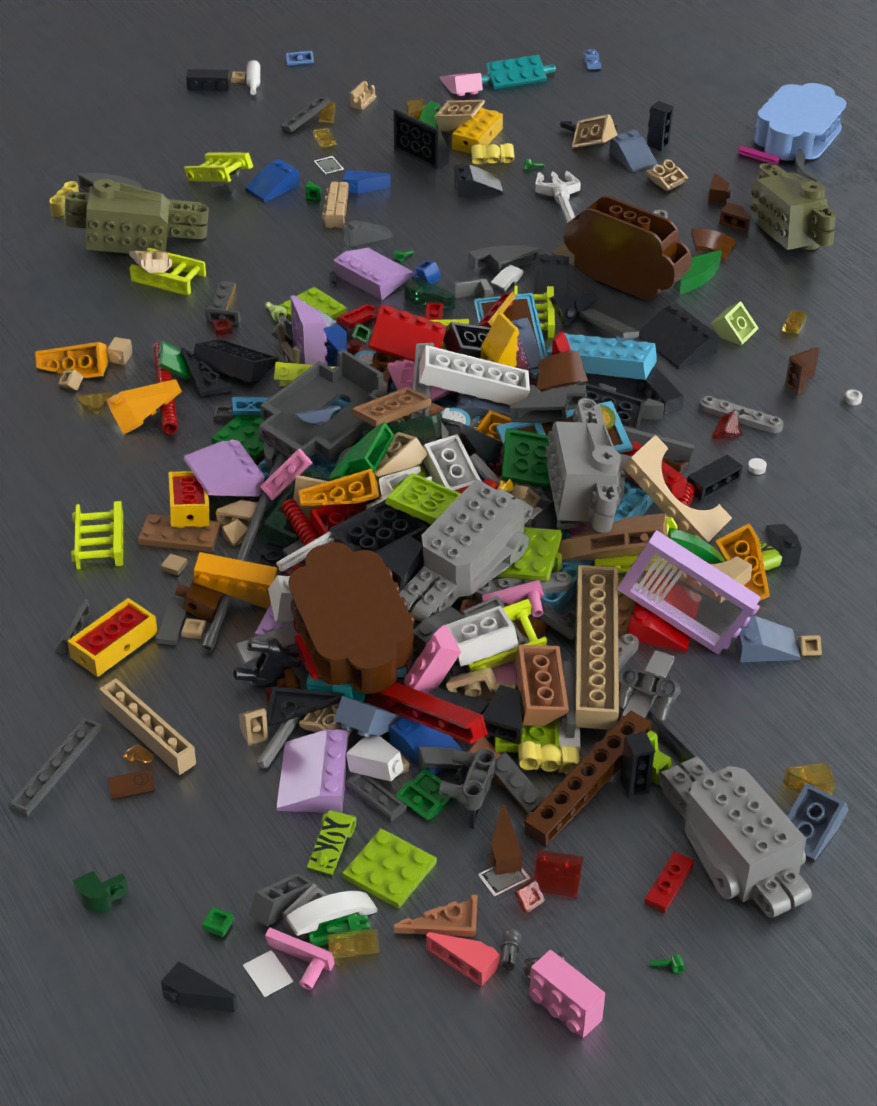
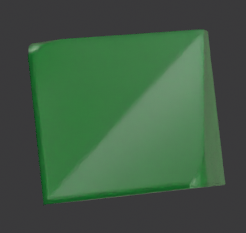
[305,181,323,201]
[349,323,373,345]

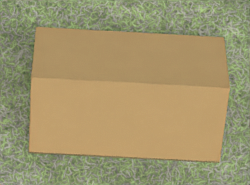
[572,114,617,149]

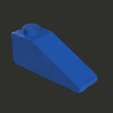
[343,170,391,194]

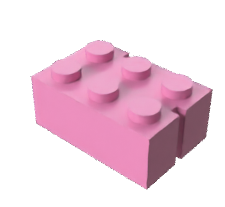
[529,949,605,1038]

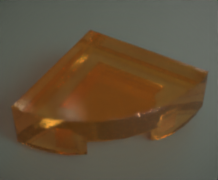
[123,743,154,763]

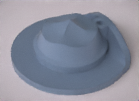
[295,405,341,426]

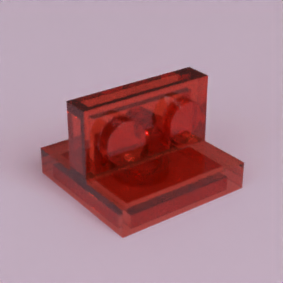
[532,850,584,898]

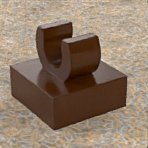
[277,668,301,689]

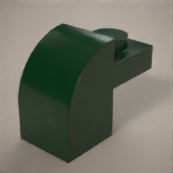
[73,870,129,912]

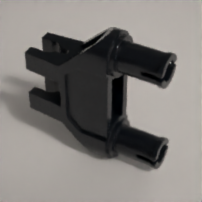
[232,637,302,686]

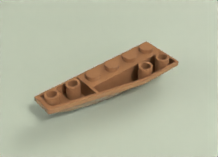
[557,513,668,562]

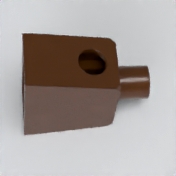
[175,578,222,623]

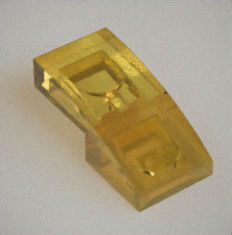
[314,128,337,148]

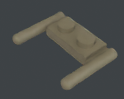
[278,322,301,364]

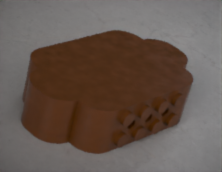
[563,196,692,300]
[289,542,414,694]

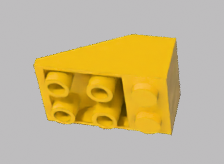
[480,312,519,367]

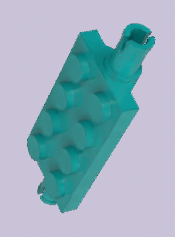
[481,55,556,89]

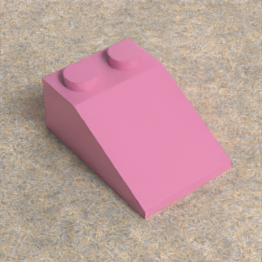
[440,73,483,96]

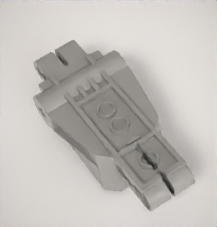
[545,398,621,533]
[400,479,533,622]
[658,757,812,918]

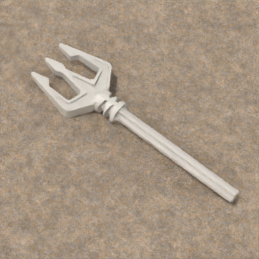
[535,171,580,223]
[276,466,432,572]

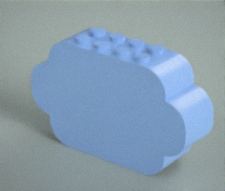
[754,83,846,161]

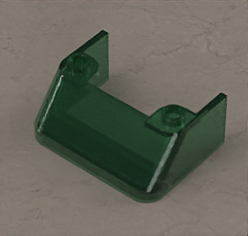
[258,469,330,546]

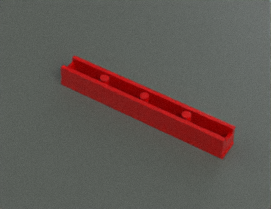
[367,682,488,744]

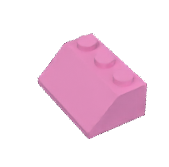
[403,625,461,694]

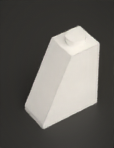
[346,734,403,781]

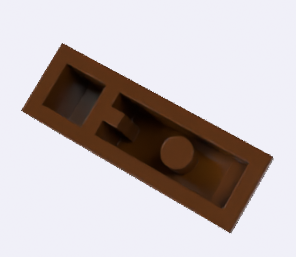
[487,805,523,875]

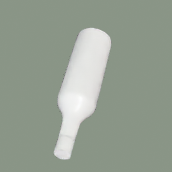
[246,60,260,95]

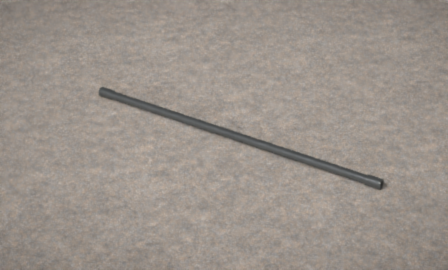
[201,451,286,653]

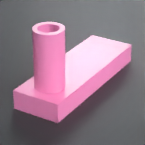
[260,449,312,501]
[482,580,545,617]
[265,927,335,990]

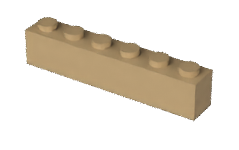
[99,678,196,775]

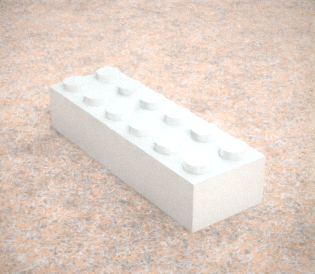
[419,345,530,406]

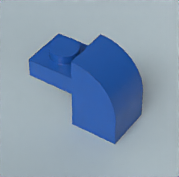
[411,260,441,290]

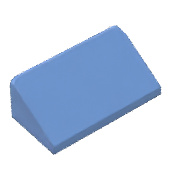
[285,51,314,66]

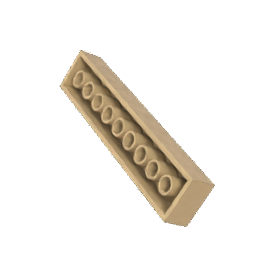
[574,565,619,729]

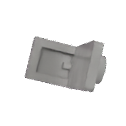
[455,279,493,298]

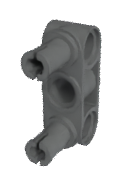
[618,667,681,721]
[439,749,495,811]

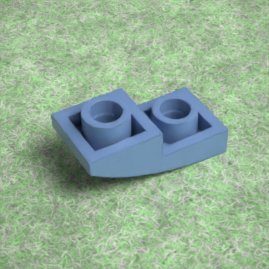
[583,49,601,69]

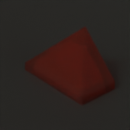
[712,410,743,439]

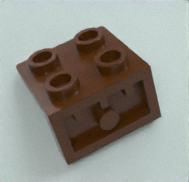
[785,347,819,395]

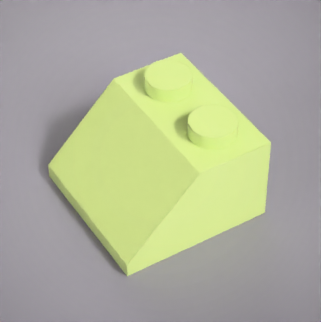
[711,301,758,345]

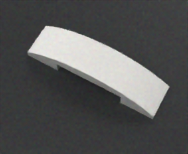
[286,891,378,936]

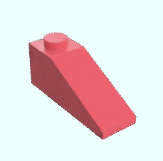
[426,932,500,987]

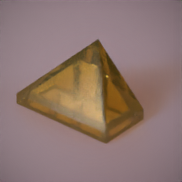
[77,392,113,414]

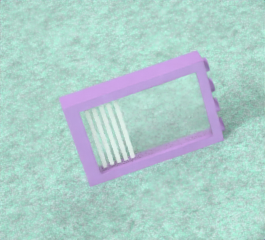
[617,530,761,654]

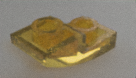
[319,102,336,122]
[782,309,808,334]
[328,928,380,958]

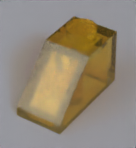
[406,98,427,120]
[783,763,836,795]

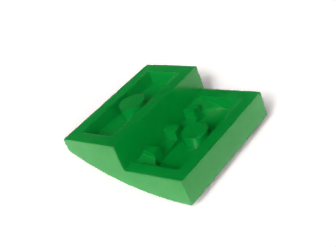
[157,341,191,381]
[395,768,455,821]

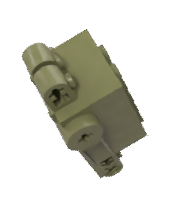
[750,163,836,250]
[65,179,209,254]

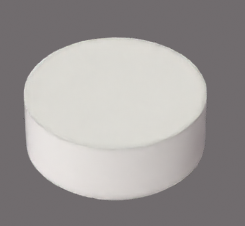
[844,389,862,405]
[748,458,767,475]

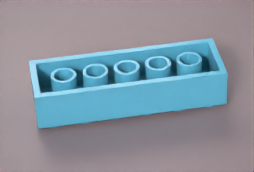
[547,333,657,380]

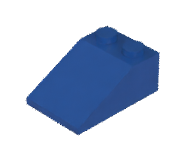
[245,159,299,202]
[324,324,348,367]
[389,717,463,776]

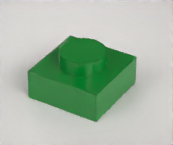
[202,907,234,937]

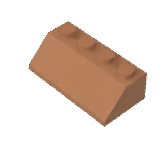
[515,645,569,726]

